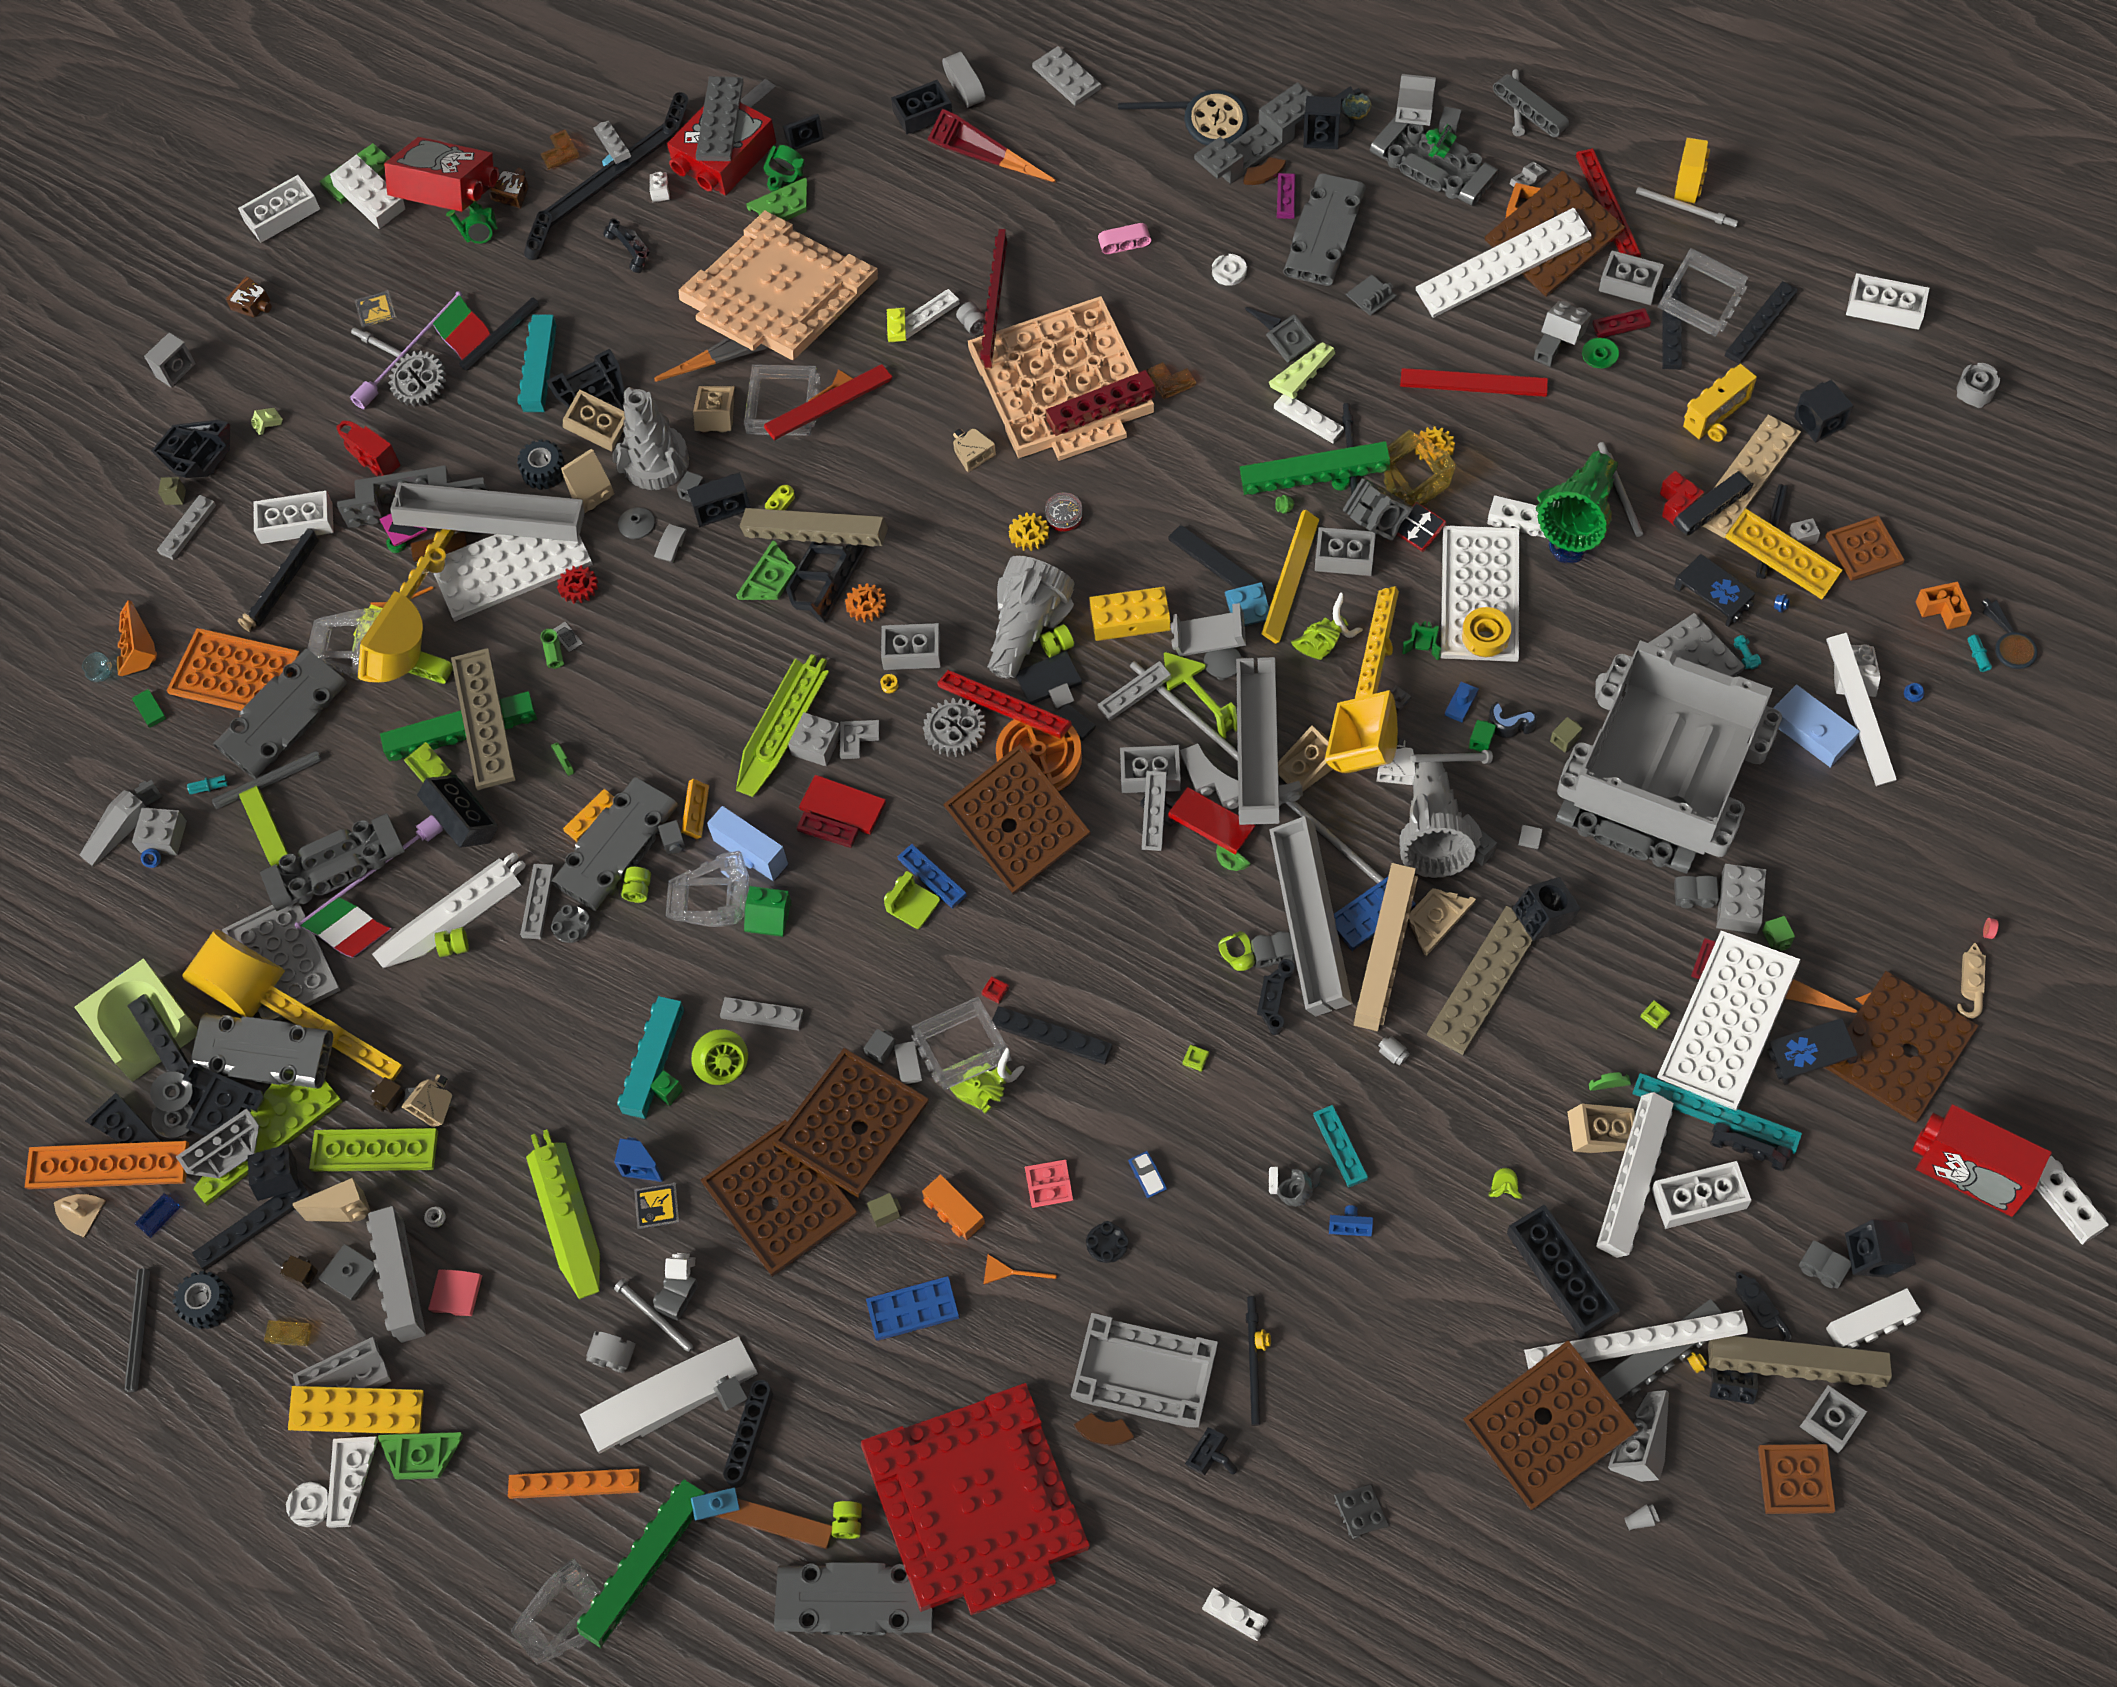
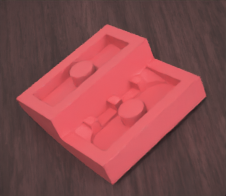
[1025,1160,1073,1208]
[428,1270,482,1316]

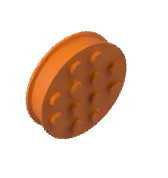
[996,715,1082,792]

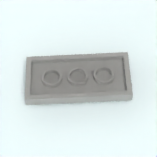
[1032,46,1101,106]

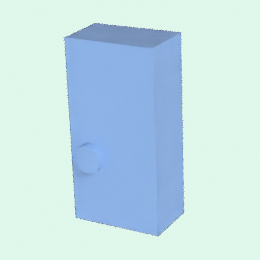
[1774,684,1860,768]
[707,806,788,881]

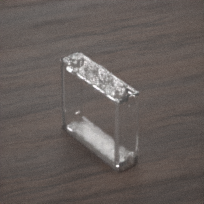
[1658,248,1748,337]
[744,365,820,436]
[911,997,1011,1090]

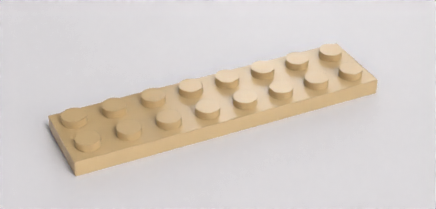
[1703,415,1801,538]

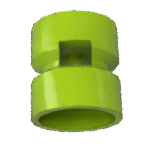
[1039,624,1074,658]
[621,867,651,903]
[434,927,469,958]
[832,1501,862,1539]

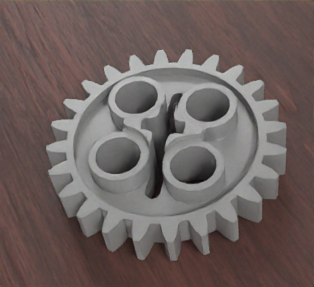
[389,351,446,407]
[923,698,986,757]

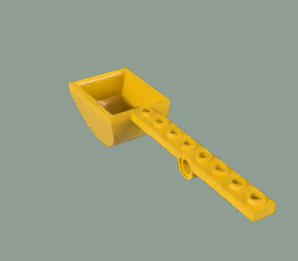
[358,529,456,683]
[1325,586,1399,773]
[183,929,404,1081]

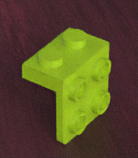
[884,871,940,929]

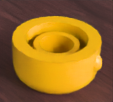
[1462,607,1511,657]

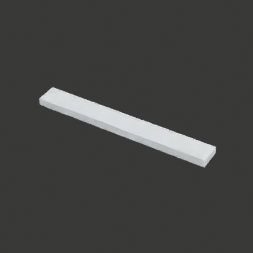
[1826,633,1897,786]

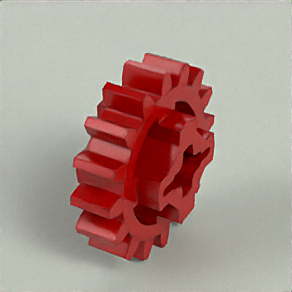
[557,565,598,604]

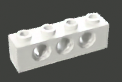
[1487,496,1546,538]
[2036,1156,2108,1245]

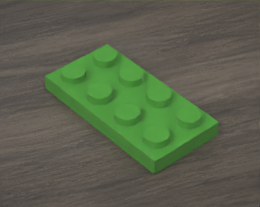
[319,143,390,204]

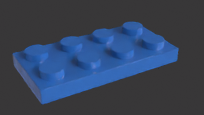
[1334,876,1416,951]
[866,1276,959,1341]

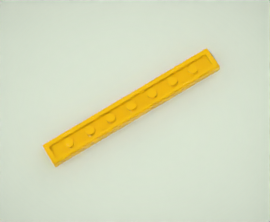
[1261,510,1319,644]

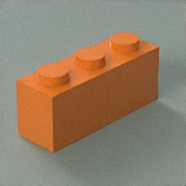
[922,1174,985,1240]

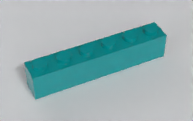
[518,315,557,412]
[618,996,685,1119]

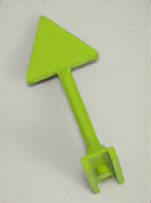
[1164,652,1237,739]

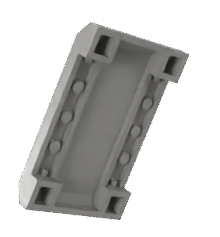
[1071,1313,1218,1428]

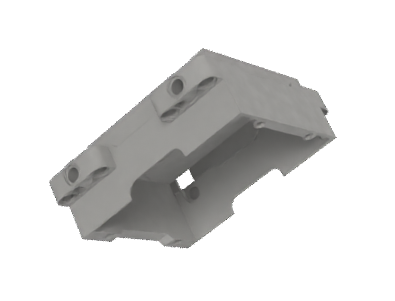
[1557,640,1782,857]

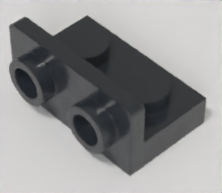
[1710,1368,1758,1404]

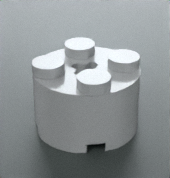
[1957,363,2000,408]
[586,1331,636,1373]

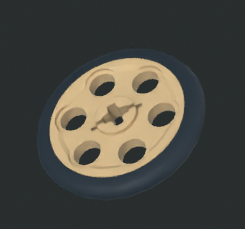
[1184,89,1249,146]

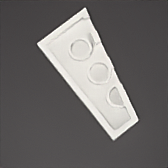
[326,1437,378,1528]

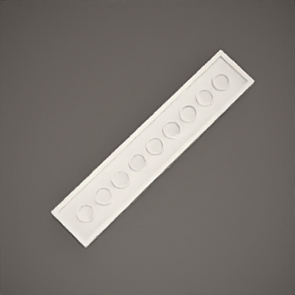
[1416,208,1592,318]

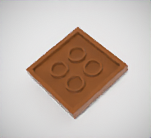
[1825,515,1904,581]
[1758,1444,1835,1514]

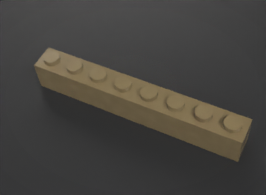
[740,508,888,546]
[1708,1336,1892,1388]

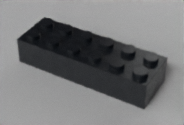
[1507,1204,1620,1339]

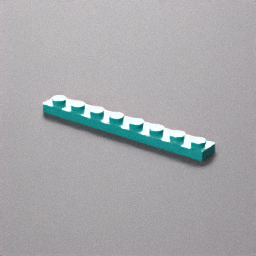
[1632,1073,1802,1154]

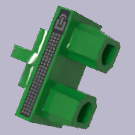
[1426,124,1457,158]

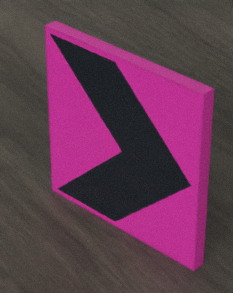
[380,514,428,547]

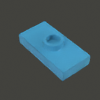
[691,1488,740,1521]

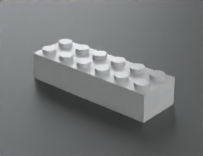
[366,1206,426,1343]

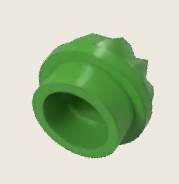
[1276,495,1294,514]

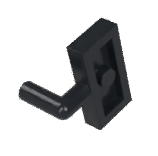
[1185,1427,1237,1476]

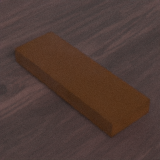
[411,532,468,562]

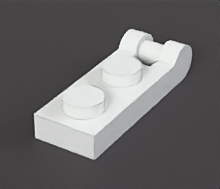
[1202,1588,1269,1641]

